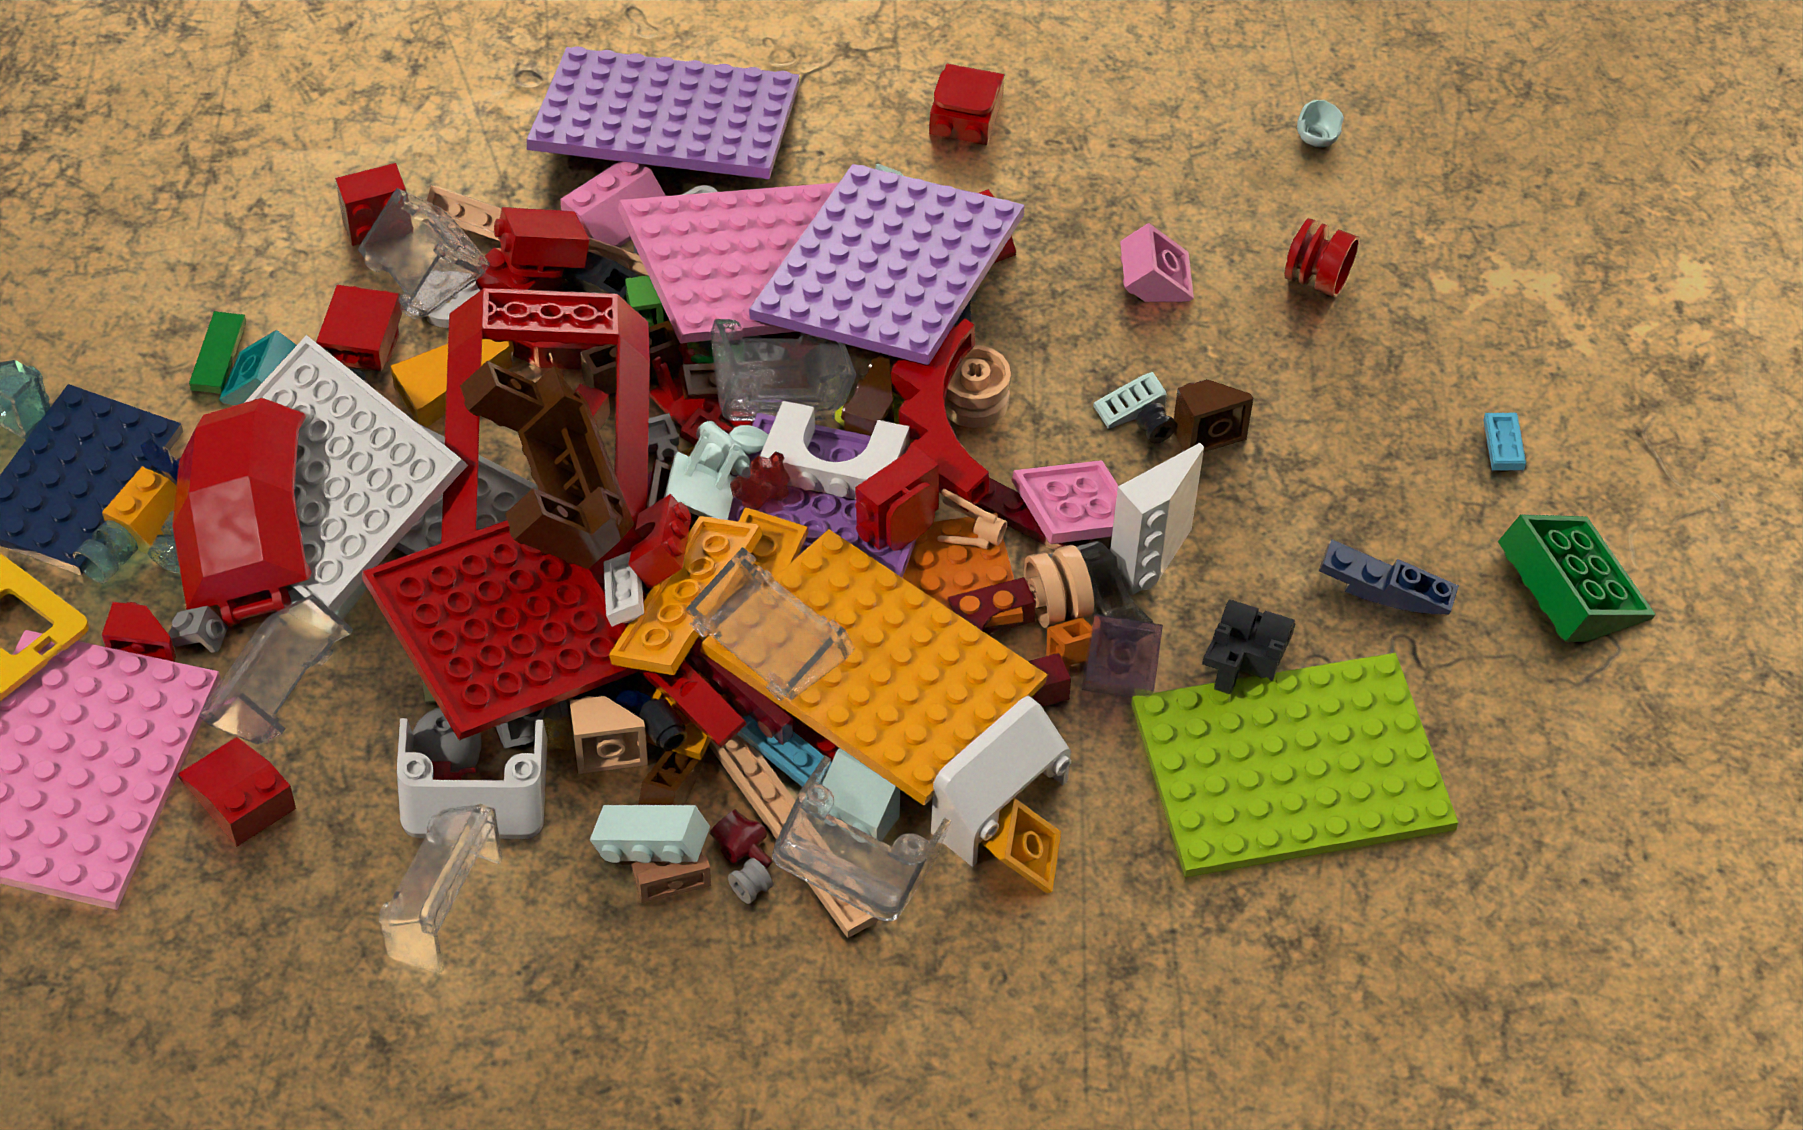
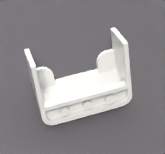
[931,696,1071,867]
[397,718,548,839]

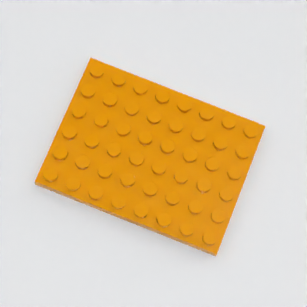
[700,529,1048,805]

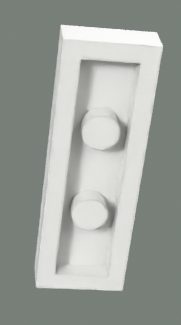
[604,551,644,626]

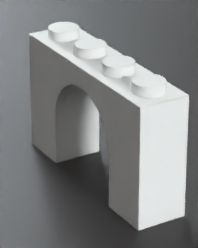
[759,401,910,499]

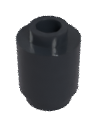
[638,698,687,751]

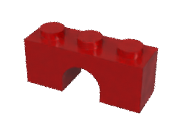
[628,494,691,589]

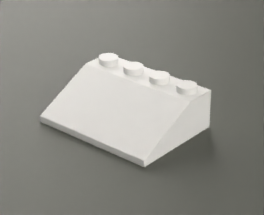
[1108,443,1204,595]

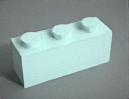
[590,805,710,863]

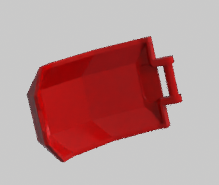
[172,398,312,626]

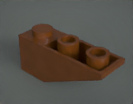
[841,353,894,436]

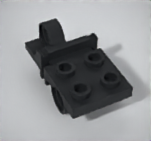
[1202,599,1296,695]

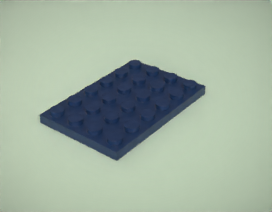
[0,384,183,575]

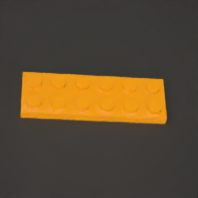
[609,516,762,675]

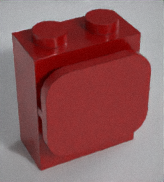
[929,63,1005,145]
[494,207,590,278]
[316,285,402,372]
[855,446,939,551]

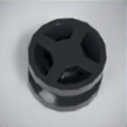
[1136,403,1177,444]

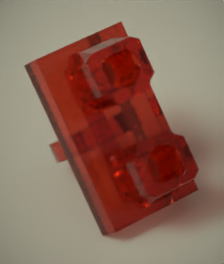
[730,451,790,511]

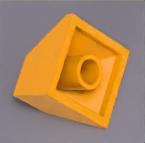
[981,798,1061,894]

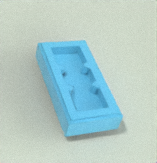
[1483,413,1526,470]

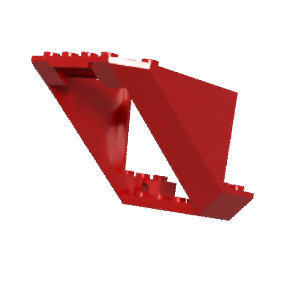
[441,288,650,589]

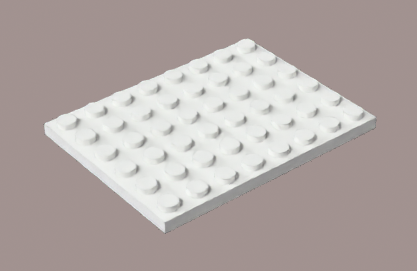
[173,335,468,618]

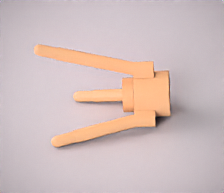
[937,489,1007,549]

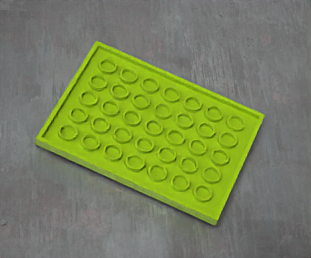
[1131,652,1459,878]

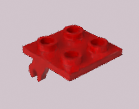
[649,343,739,429]

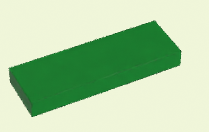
[189,311,246,394]

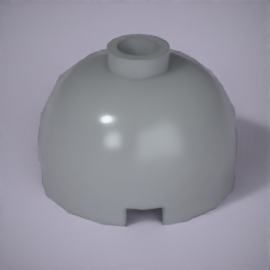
[412,708,482,772]

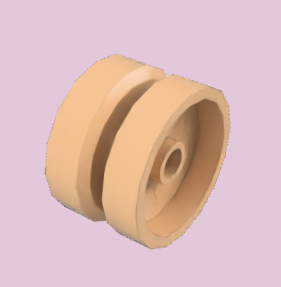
[945,345,1011,428]
[1024,545,1094,628]

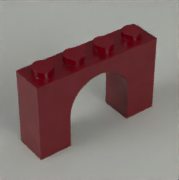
[948,577,1071,707]

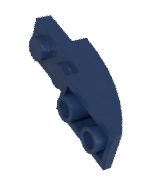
[1319,539,1459,615]

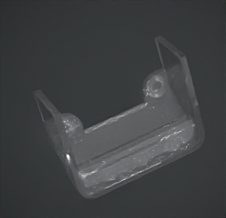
[198,594,354,745]
[772,756,951,921]
[379,804,503,975]

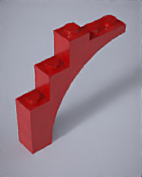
[891,319,989,512]

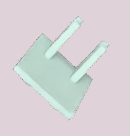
[664,429,741,520]

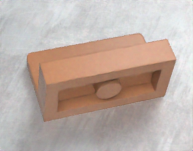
[632,851,711,903]

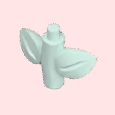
[696,421,768,478]

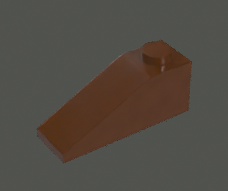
[638,745,710,805]

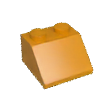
[102,466,177,562]

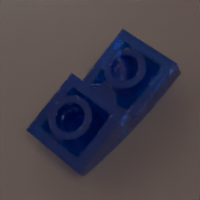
[140,438,180,486]

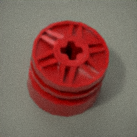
[1284,218,1360,297]

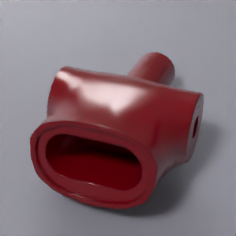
[710,809,773,869]

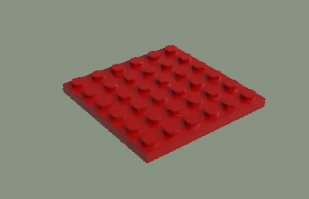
[362,520,641,741]

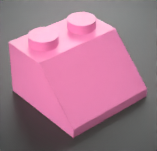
[1120,223,1194,302]

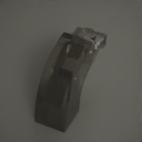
[1079,542,1154,644]

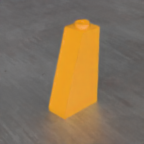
[390,339,514,428]

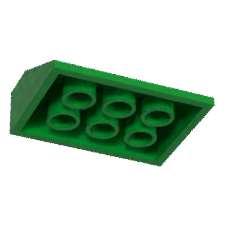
[1498,514,1656,642]

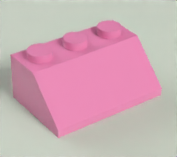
[560,161,666,247]

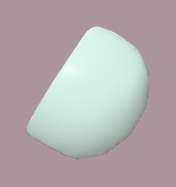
[1297,100,1344,147]

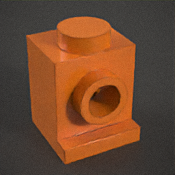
[1046,617,1102,671]

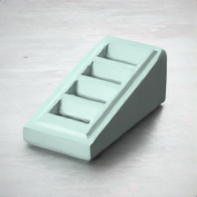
[1093,372,1167,429]

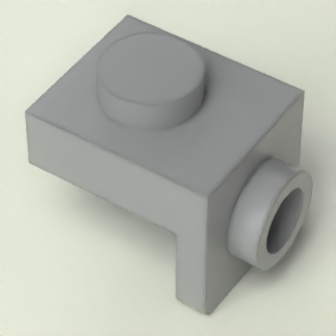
[168,606,228,653]

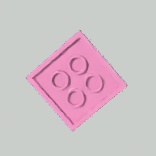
[1011,460,1118,544]

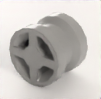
[728,858,773,904]

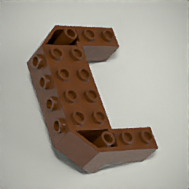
[460,361,634,569]

